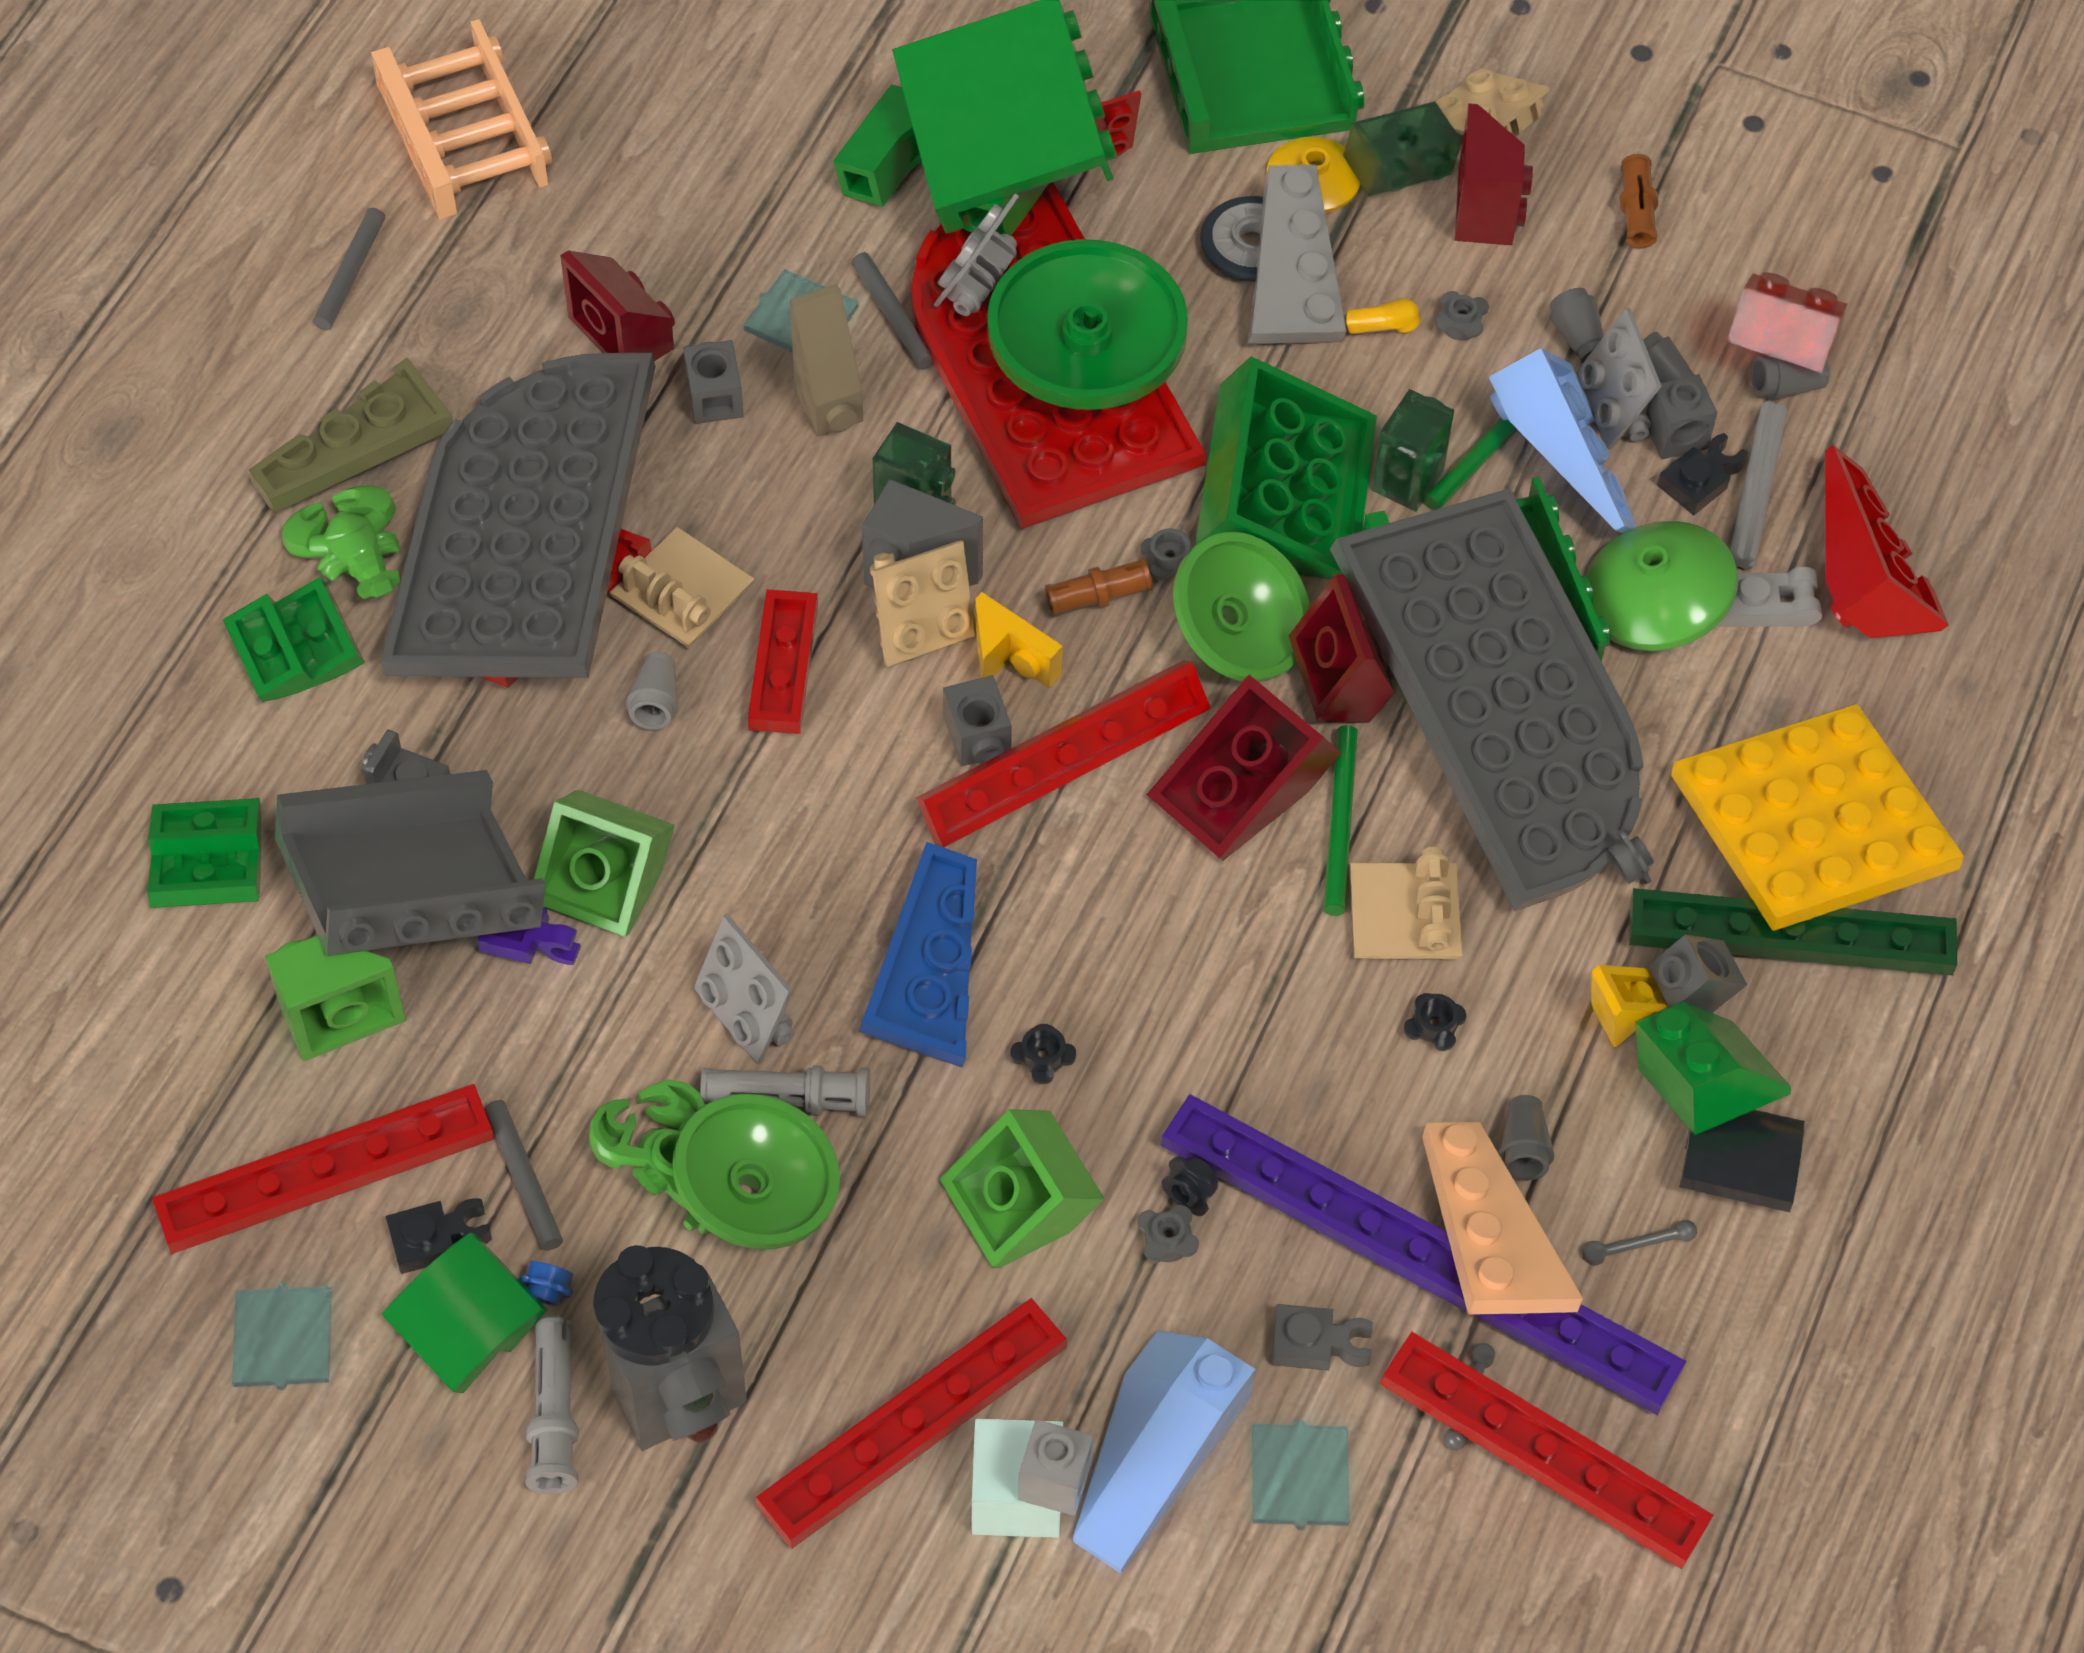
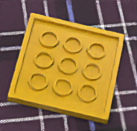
[1671,704,1964,931]

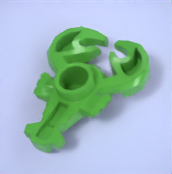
[282,485,401,599]
[589,1079,710,1234]

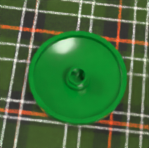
[988,239,1188,410]

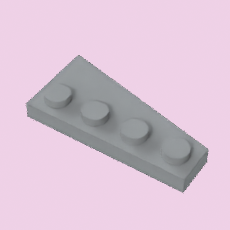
[1247,165,1347,344]

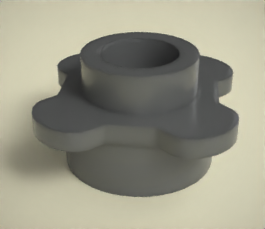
[1435,291,1489,340]
[1141,528,1191,580]
[1607,829,1654,884]
[1138,1205,1199,1262]

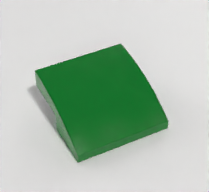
[223,577,365,702]
[147,798,261,908]
[381,1232,547,1393]

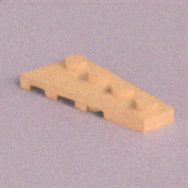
[1422,1122,1583,1315]

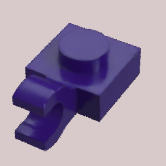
[477,907,581,965]

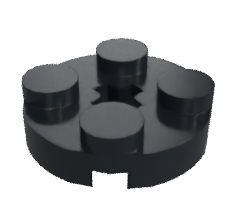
[593,1245,714,1366]

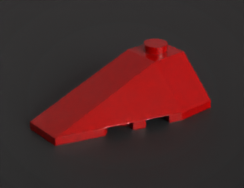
[1825,445,1949,638]

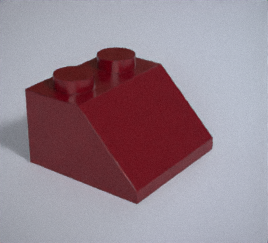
[1455,103,1533,246]
[560,250,675,361]
[1288,574,1394,723]

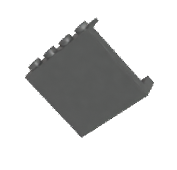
[275,770,545,956]

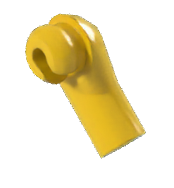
[1346,298,1420,334]

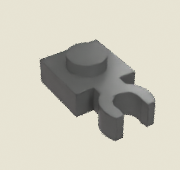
[1272,1304,1373,1371]

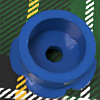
[519,1261,574,1306]

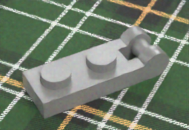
[1716,567,1822,627]

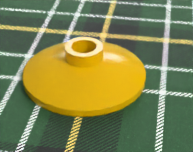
[1266,137,1362,213]

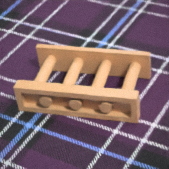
[371,19,552,220]

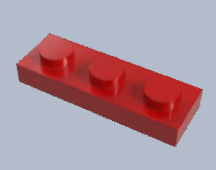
[747,589,818,734]

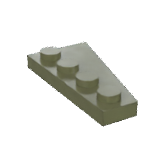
[249,357,453,513]

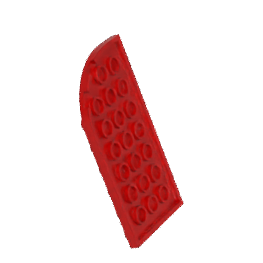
[911,182,1206,529]

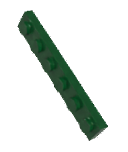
[1629,888,1958,976]

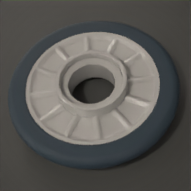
[1200,196,1263,282]

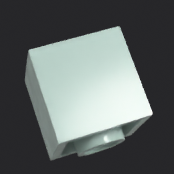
[972,1419,1063,1538]

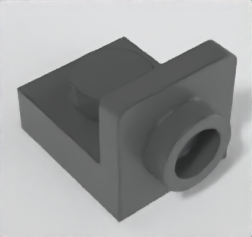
[362,729,450,784]

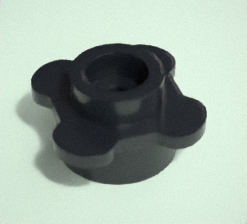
[1404,993,1467,1051]
[1011,1024,1076,1084]
[1162,1156,1218,1216]

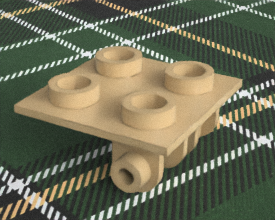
[1417,69,1550,137]
[610,527,755,648]
[870,540,975,667]
[1350,847,1462,959]

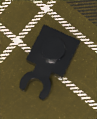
[1657,433,1748,516]
[386,1198,492,1274]

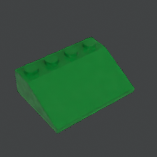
[1195,356,1377,579]

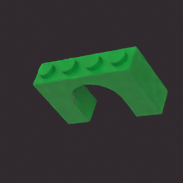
[833,84,1049,236]

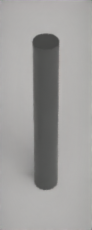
[313,208,385,330]
[852,252,933,370]
[484,1100,563,1251]

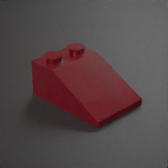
[1146,674,1341,861]

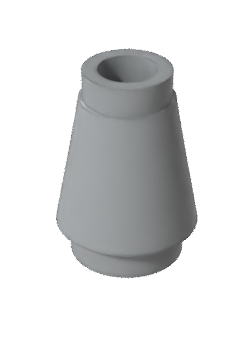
[626,652,678,730]

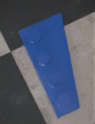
[859,842,977,1067]

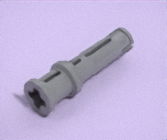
[700,1065,871,1117]
[525,1317,579,1494]

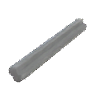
[1730,401,1788,570]

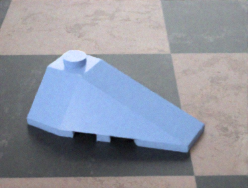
[1489,348,1637,533]
[1073,1331,1255,1574]

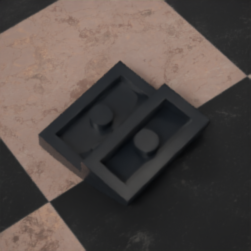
[1679,1110,1805,1213]

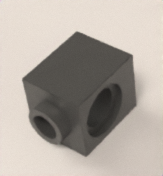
[683,340,744,424]
[1646,374,1718,460]
[943,675,1012,767]
[1647,935,1747,1013]

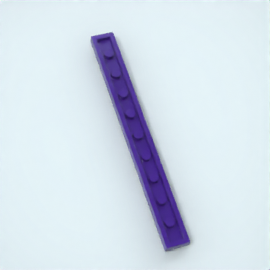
[1161,1094,1687,1416]

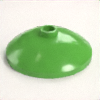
[1586,521,1738,651]
[1173,532,1310,682]
[673,1094,840,1250]

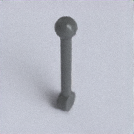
[1583,1220,1697,1266]
[1444,1343,1495,1451]

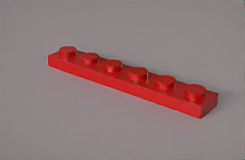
[916,660,1211,848]
[152,1084,494,1255]
[756,1298,1067,1549]
[1380,1331,1714,1569]

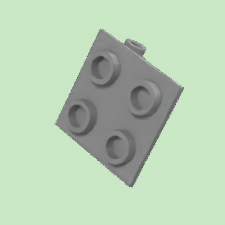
[933,193,1019,316]
[1577,308,1662,449]
[694,914,795,1064]

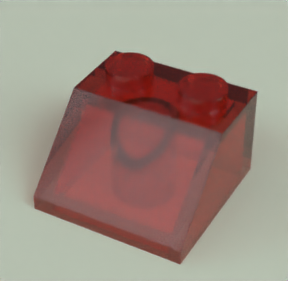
[1727,272,1848,373]

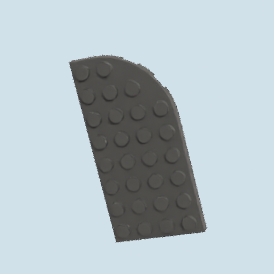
[380,353,656,678]
[1330,488,1643,911]

